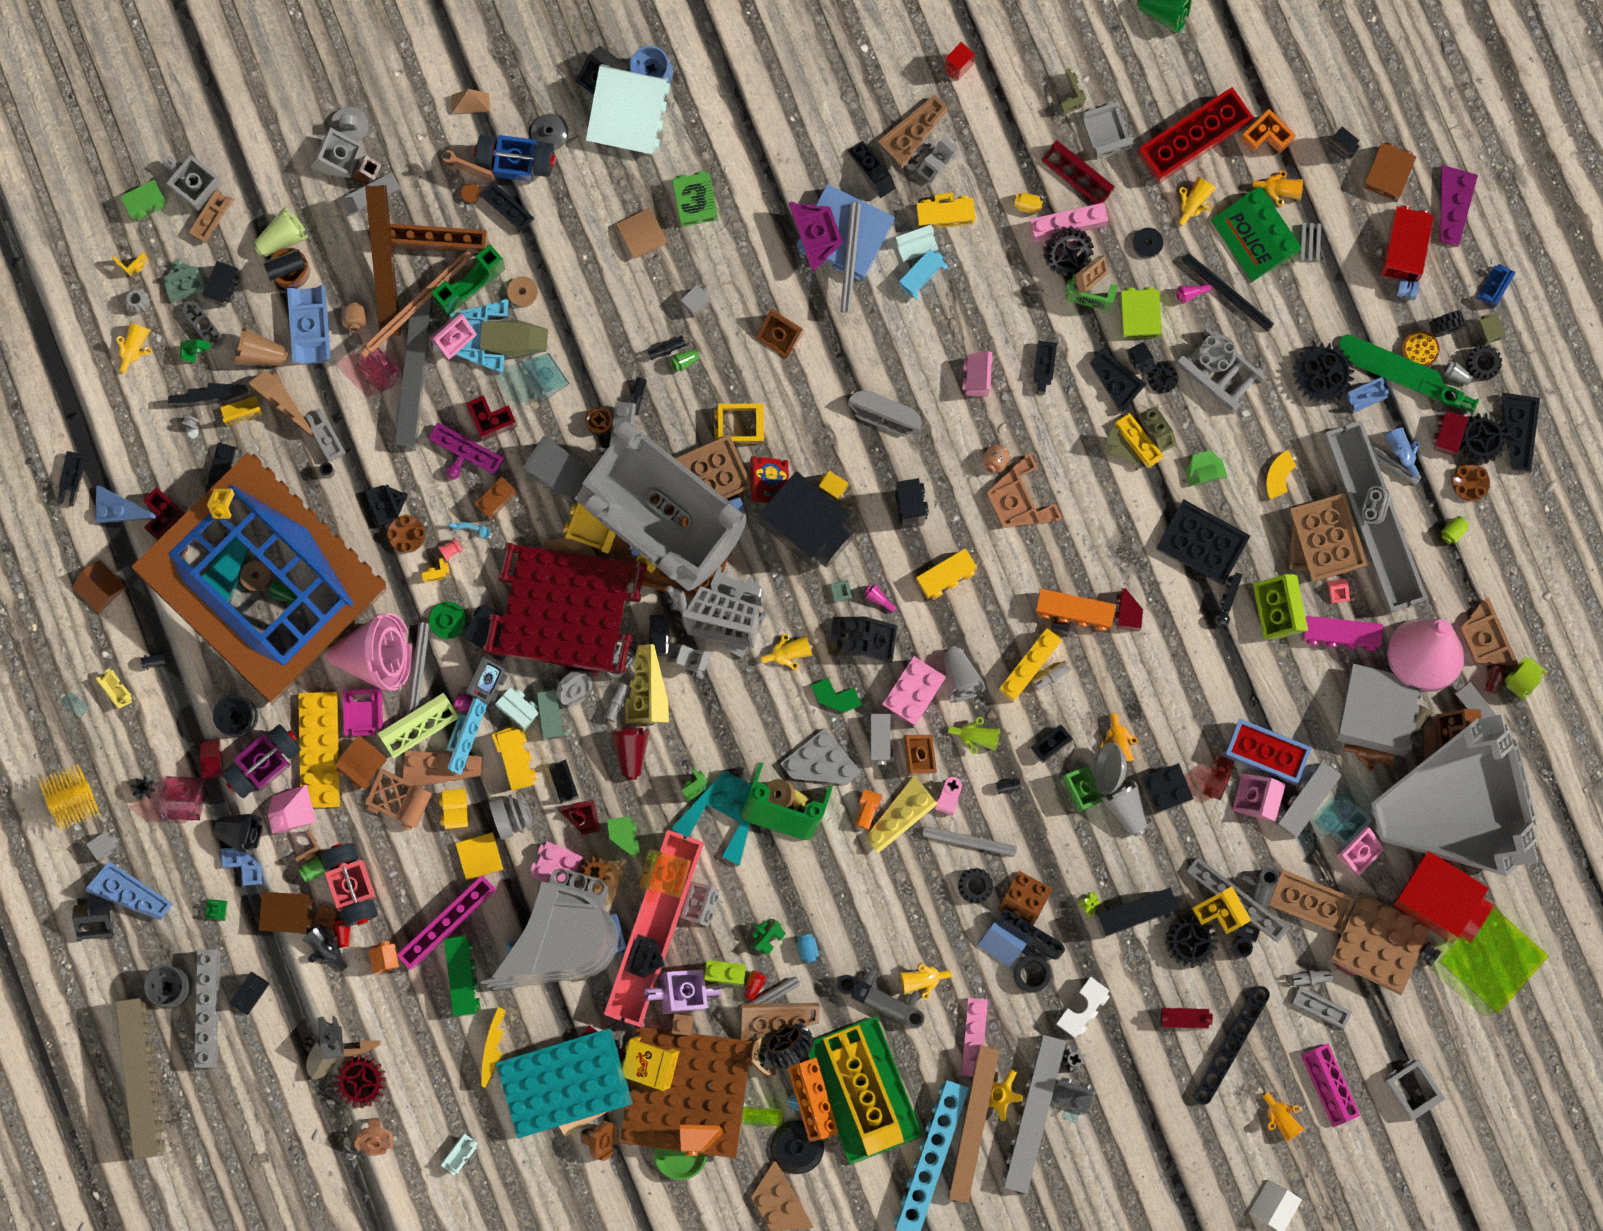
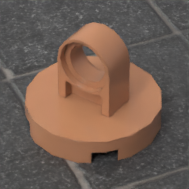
[354,1118,394,1156]

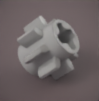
[1063,1048,1086,1071]

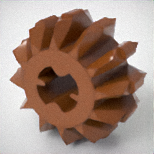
[580,856,612,889]

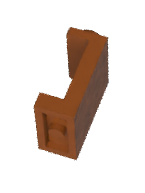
[1362,142,1417,202]

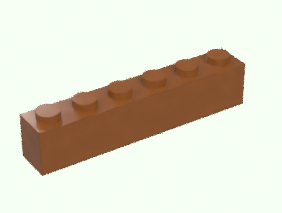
[390,223,488,254]

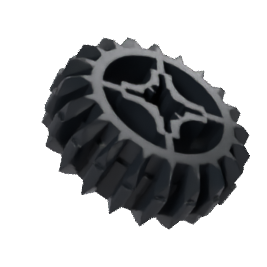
[1043,225,1094,277]
[1459,413,1508,464]
[1165,915,1218,968]
[762,1023,814,1070]

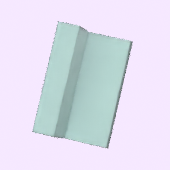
[895,225,939,262]

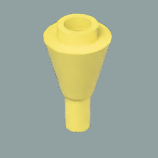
[792,789,811,813]

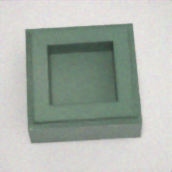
[829,580,852,603]

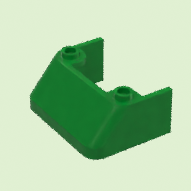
[740,762,833,840]

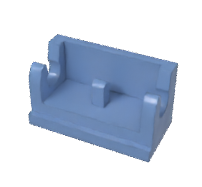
[1345,377,1389,413]

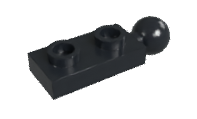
[1215,572,1242,627]

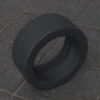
[1014,955,1051,993]

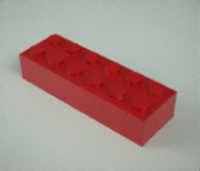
[1137,87,1254,184]

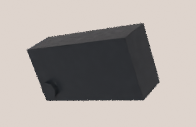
[1095,887,1179,938]

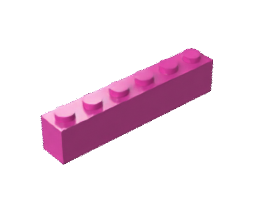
[397,875,497,971]

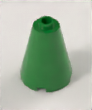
[1137,0,1192,33]

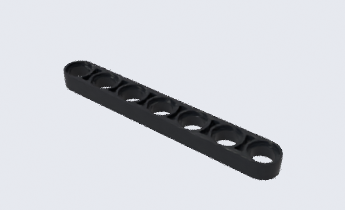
[1194,986,1270,1105]

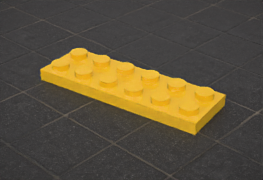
[299,692,340,809]

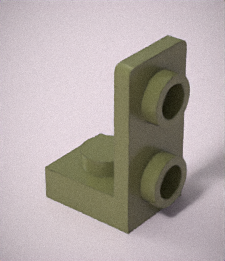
[1060,69,1086,115]
[1140,407,1177,453]
[1103,427,1141,465]

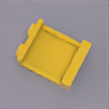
[562,501,616,554]

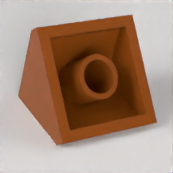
[756,309,803,358]
[72,560,126,614]
[902,735,937,777]

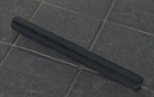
[1182,253,1274,331]

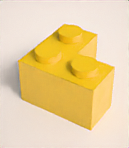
[1192,886,1251,934]

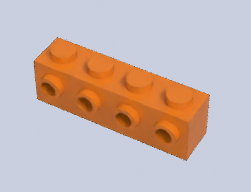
[1035,589,1116,631]
[788,1058,838,1142]

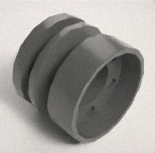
[144,965,192,1008]

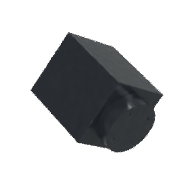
[759,471,856,568]

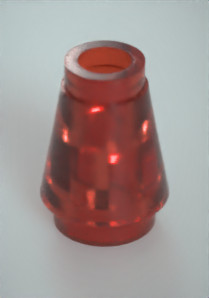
[1485,665,1508,694]

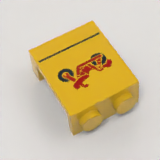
[622,1036,679,1091]

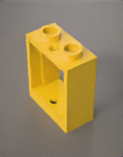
[714,403,764,445]

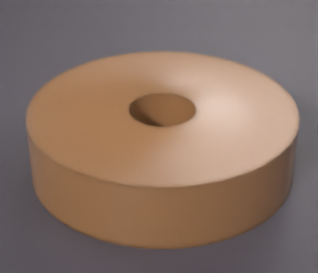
[507,276,538,308]
[240,561,272,592]
[767,779,795,808]

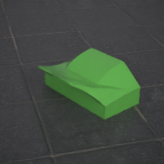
[1185,450,1227,487]

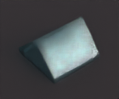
[523,353,570,400]

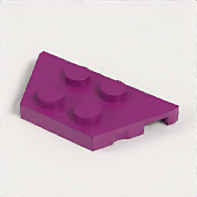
[789,201,842,272]

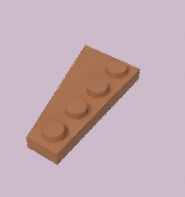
[402,751,483,790]

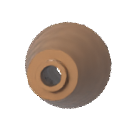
[234,327,288,366]

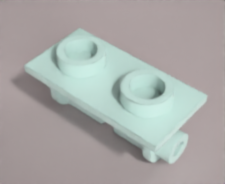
[440,1134,478,1175]

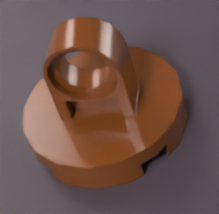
[581,1121,619,1161]

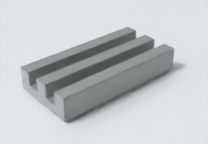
[1300,223,1321,262]

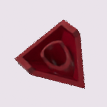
[557,799,600,835]

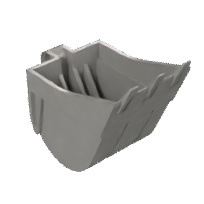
[481,868,619,990]

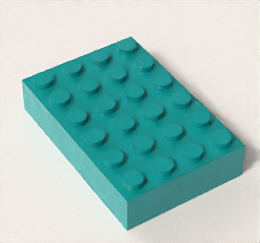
[496,1028,633,1139]

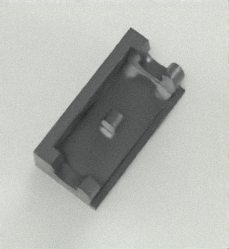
[318,1016,344,1059]

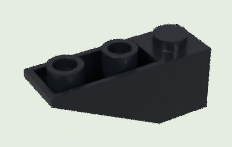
[847,141,896,198]

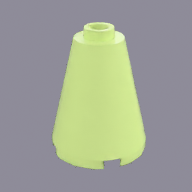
[254,207,308,256]

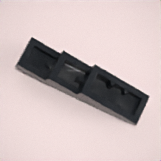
[168,383,249,407]

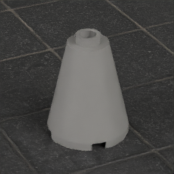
[944,646,986,702]
[1101,781,1147,837]

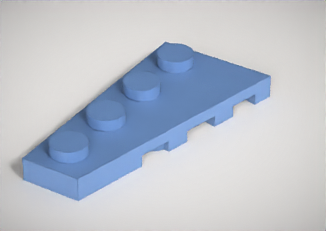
[86,861,173,921]

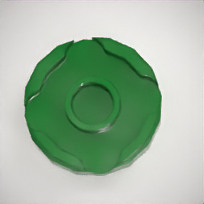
[428,601,467,640]

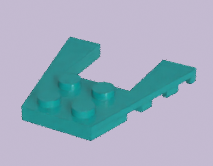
[671,771,750,866]

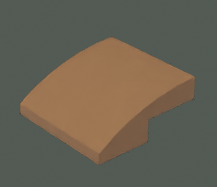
[616,207,668,259]

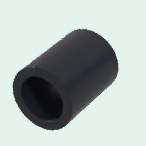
[320,462,335,478]
[1051,621,1070,637]

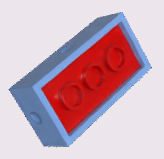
[1223,719,1312,785]

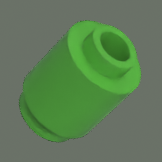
[298,856,327,882]

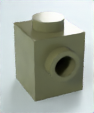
[1477,313,1505,345]

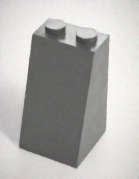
[523,436,593,504]

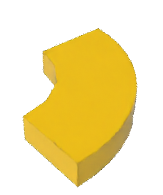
[1266,450,1296,500]

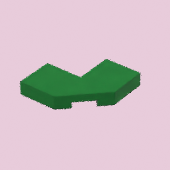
[811,678,862,713]

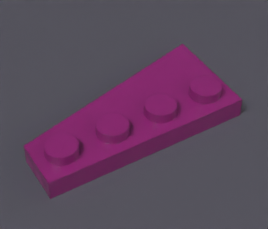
[1440,165,1478,247]

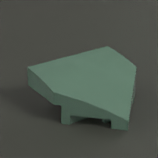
[164,259,206,303]

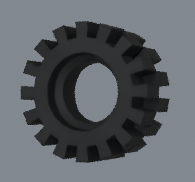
[1429,310,1467,338]
[1466,344,1503,381]
[958,868,994,904]

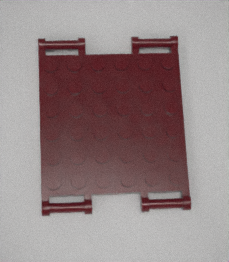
[482,543,648,674]

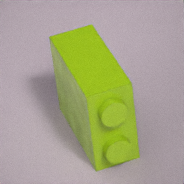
[1120,287,1162,340]
[704,960,746,987]

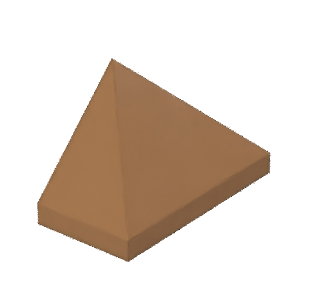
[451,89,490,114]

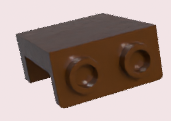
[259,892,314,934]

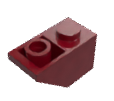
[1114,588,1143,631]

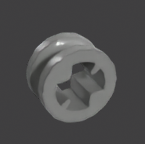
[180,415,200,430]

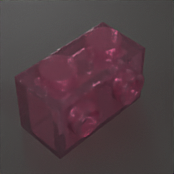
[355,348,403,393]

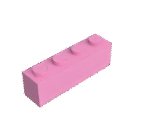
[1029,203,1108,243]

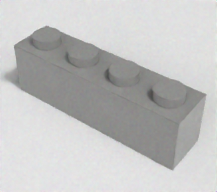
[1276,761,1341,839]

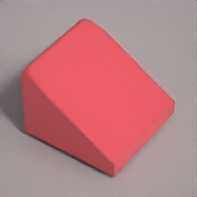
[1327,578,1350,604]

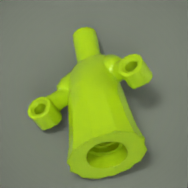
[948,717,1000,754]

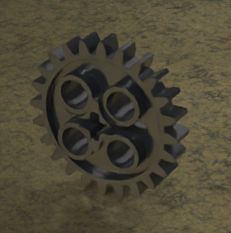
[1292,342,1355,404]

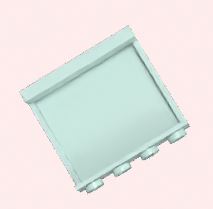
[586,64,670,154]

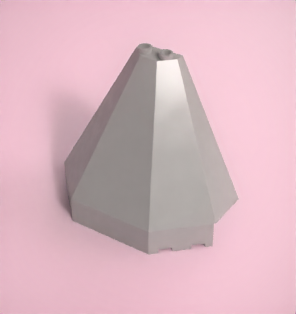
[1370,714,1538,876]

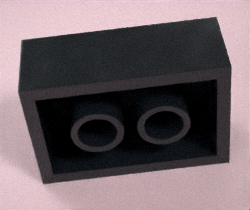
[894,478,929,529]

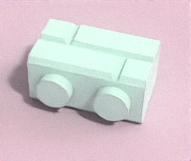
[495,687,540,731]

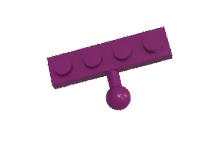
[428,422,504,480]

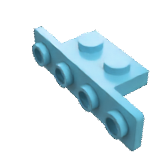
[446,697,487,775]

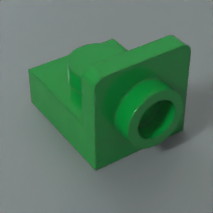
[180,339,210,363]

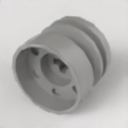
[489,792,533,840]

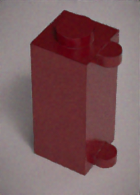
[1160,1008,1213,1029]

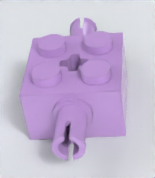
[644,969,721,1014]

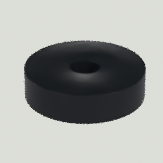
[1133,227,1163,259]

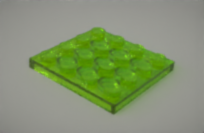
[1439,907,1549,1014]

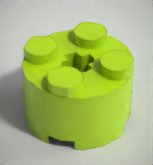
[1505,657,1548,701]

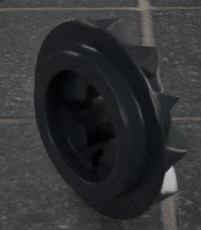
[1148,363,1178,393]

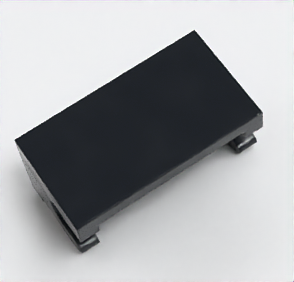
[549,759,579,804]

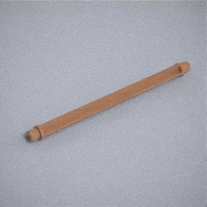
[359,250,472,358]

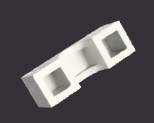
[1055,977,1110,1038]

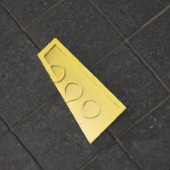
[865,775,937,853]

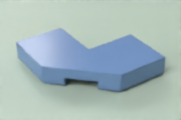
[221,848,262,886]

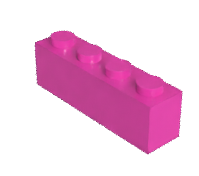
[1302,616,1383,652]

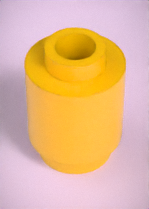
[1014,192,1043,215]

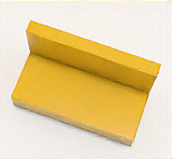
[220,395,263,426]

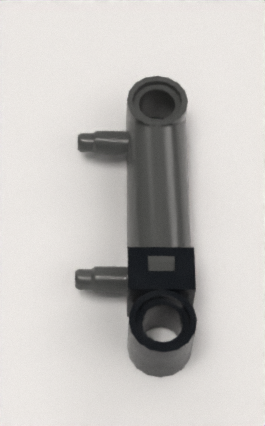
[1231,867,1279,959]
[837,969,925,1029]

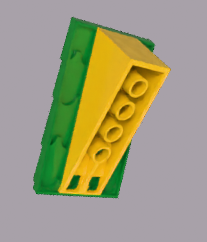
[808,1016,923,1165]

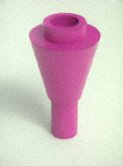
[1176,284,1211,304]
[863,583,896,613]

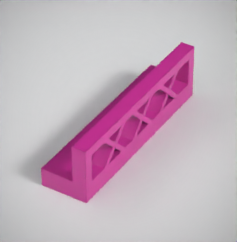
[1301,1044,1360,1127]

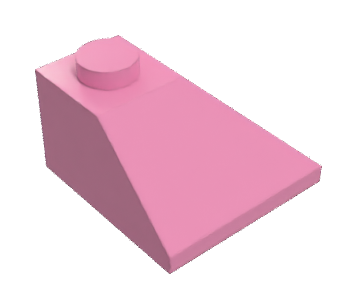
[268,785,316,834]

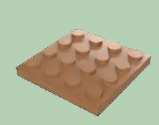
[1330,893,1430,995]

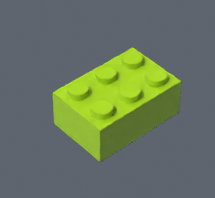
[1253,574,1308,640]

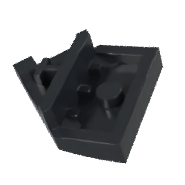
[364,484,408,528]
[625,934,665,978]

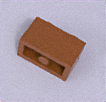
[475,477,517,521]

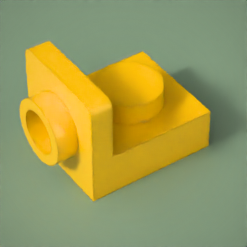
[207,489,234,519]
[422,558,450,583]

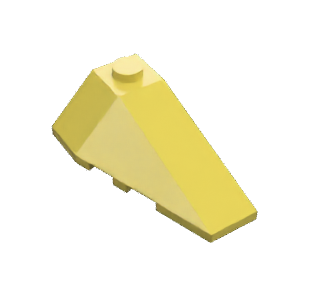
[625,644,669,724]

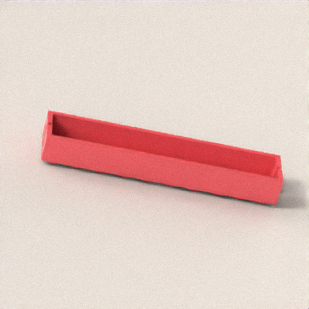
[604,830,704,1028]

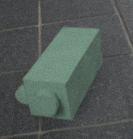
[537,688,569,740]

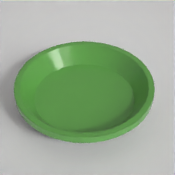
[654,1148,707,1180]

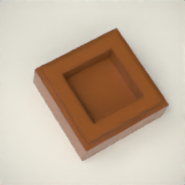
[313,904,339,930]

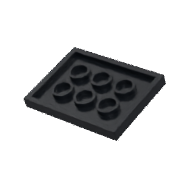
[1156,499,1251,586]

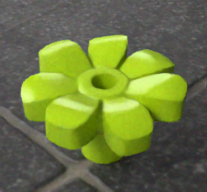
[1079,892,1100,917]

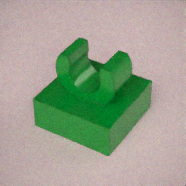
[205,899,228,921]

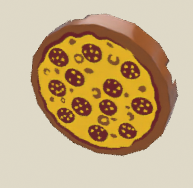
[1401,330,1440,367]

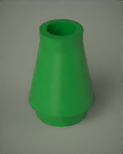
[267,580,297,604]

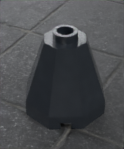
[212,814,263,855]

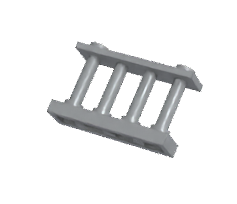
[1176,327,1265,414]

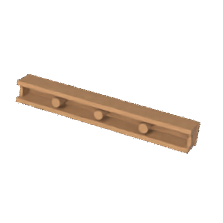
[948,1044,1000,1203]

